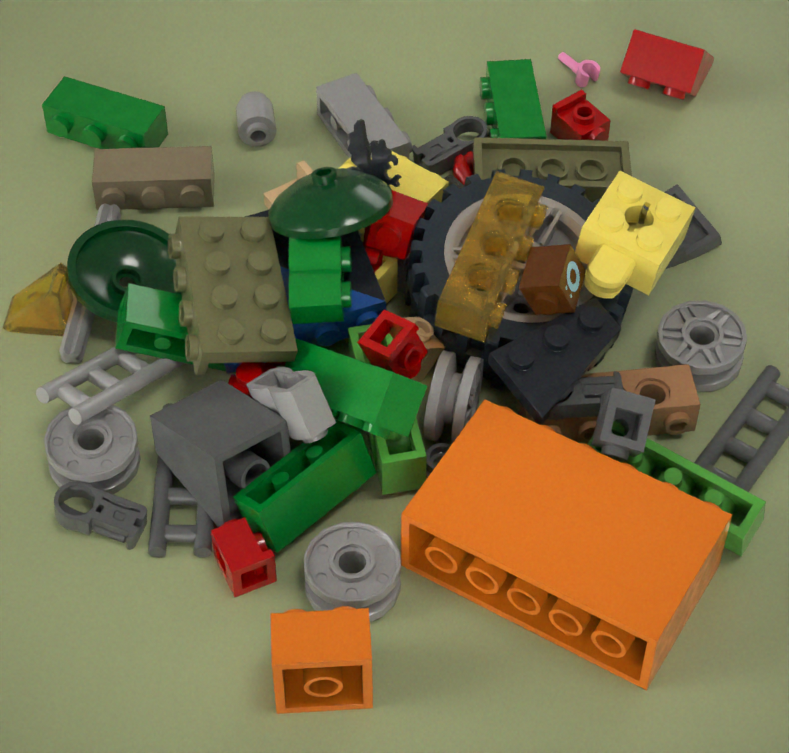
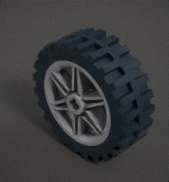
[404,169,633,390]

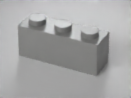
[316,73,412,159]

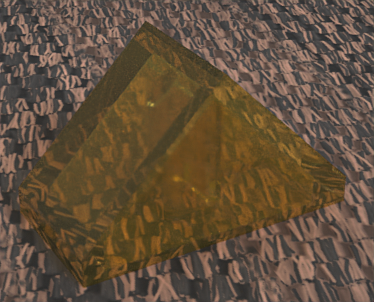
[3,263,74,336]

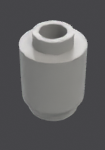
[236,91,277,147]

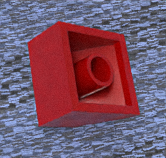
[620,29,714,100]

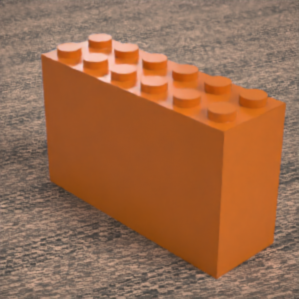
[401,399,732,691]

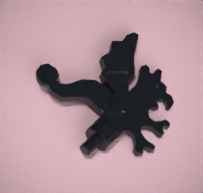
[347,119,402,187]

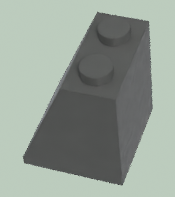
[150,380,291,527]

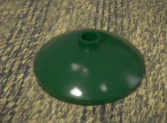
[268,167,393,239]
[67,220,181,323]

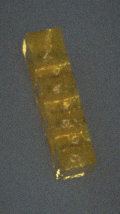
[435,171,548,342]

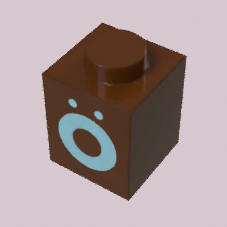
[519,244,586,315]

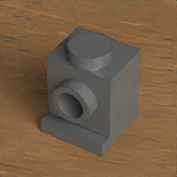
[591,387,656,462]

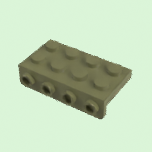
[473,137,632,203]
[168,216,298,375]

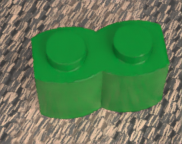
[289,235,352,324]

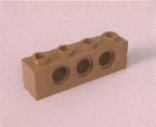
[517,364,701,443]

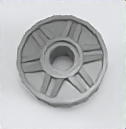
[655,300,747,392]
[424,350,484,443]
[44,405,141,498]
[304,522,401,622]

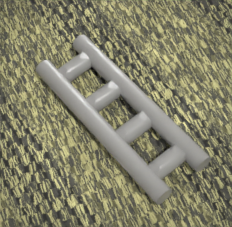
[36,346,185,425]

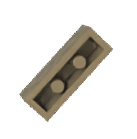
[92,146,215,210]

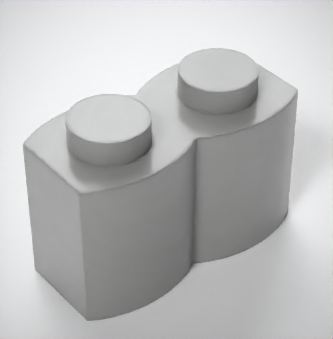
[246,367,336,443]

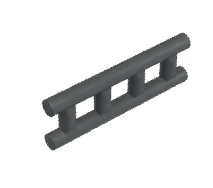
[694,365,789,492]
[148,403,214,558]

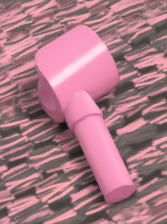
[558,52,600,87]

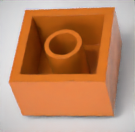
[270,606,373,714]

